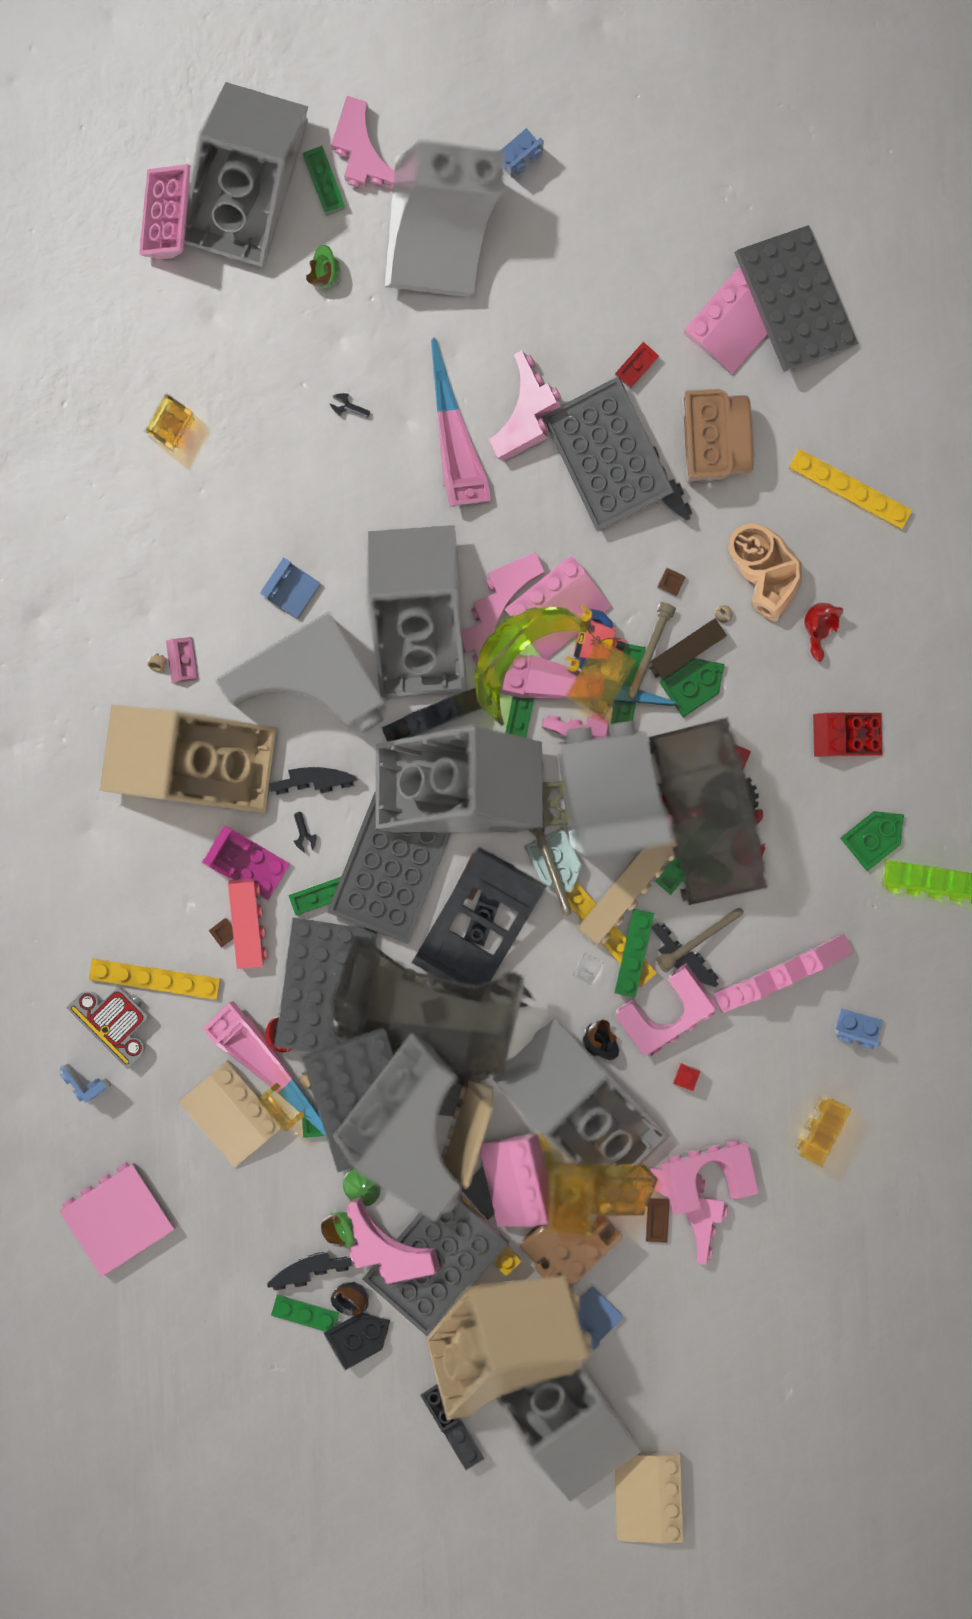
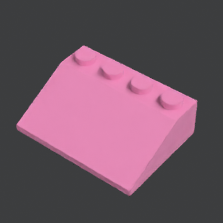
[139,164,191,260]
[683,266,768,375]
[504,555,611,660]
[479,1133,556,1227]

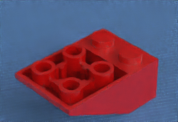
[813,713,883,757]

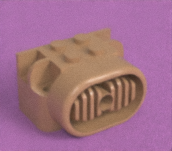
[683,389,754,483]
[520,1192,623,1290]

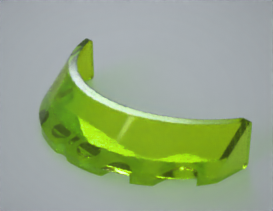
[474,607,587,726]

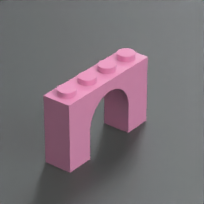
[614,963,716,1057]
[661,1140,759,1214]

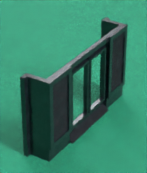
[412,847,547,1002]

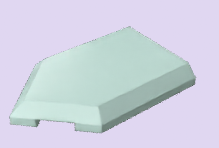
[524,827,582,893]

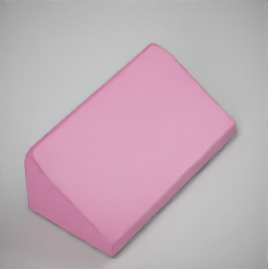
[166,637,198,683]

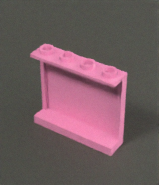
[59,1162,176,1277]

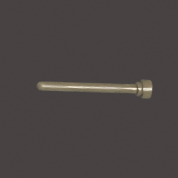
[628,602,676,699]
[529,826,571,916]
[656,908,743,973]

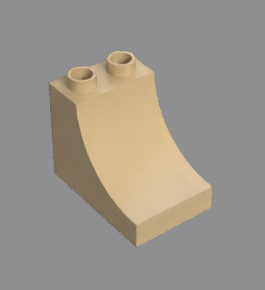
[100,705,277,813]
[426,1276,591,1420]

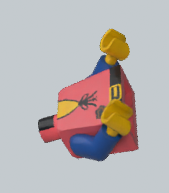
[565,605,626,672]

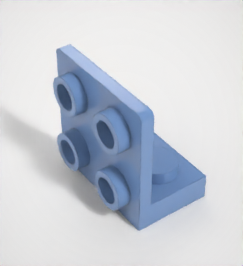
[500,128,544,177]
[260,557,320,618]
[834,1008,883,1049]
[60,1064,111,1103]
[576,1287,623,1350]

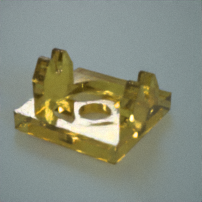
[258,1083,305,1132]

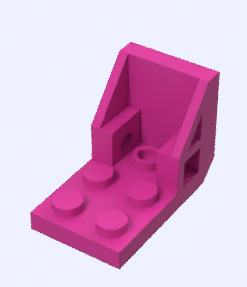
[202,825,290,900]

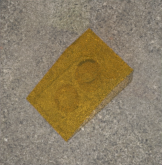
[145,393,195,451]

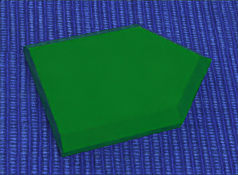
[659,658,725,718]
[840,811,904,871]

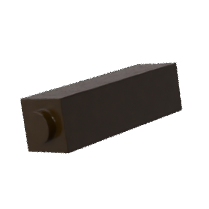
[649,618,727,680]

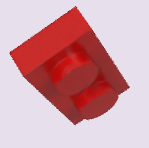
[614,342,659,389]

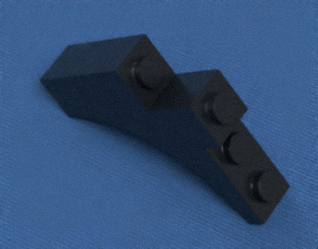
[382,685,491,742]

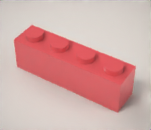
[228,878,267,969]

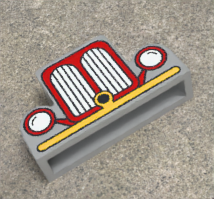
[66,987,149,1069]

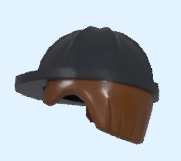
[583,1019,619,1060]
[330,1281,369,1316]

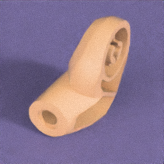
[728,523,802,622]

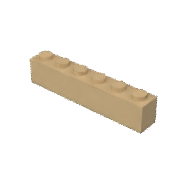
[576,839,680,946]

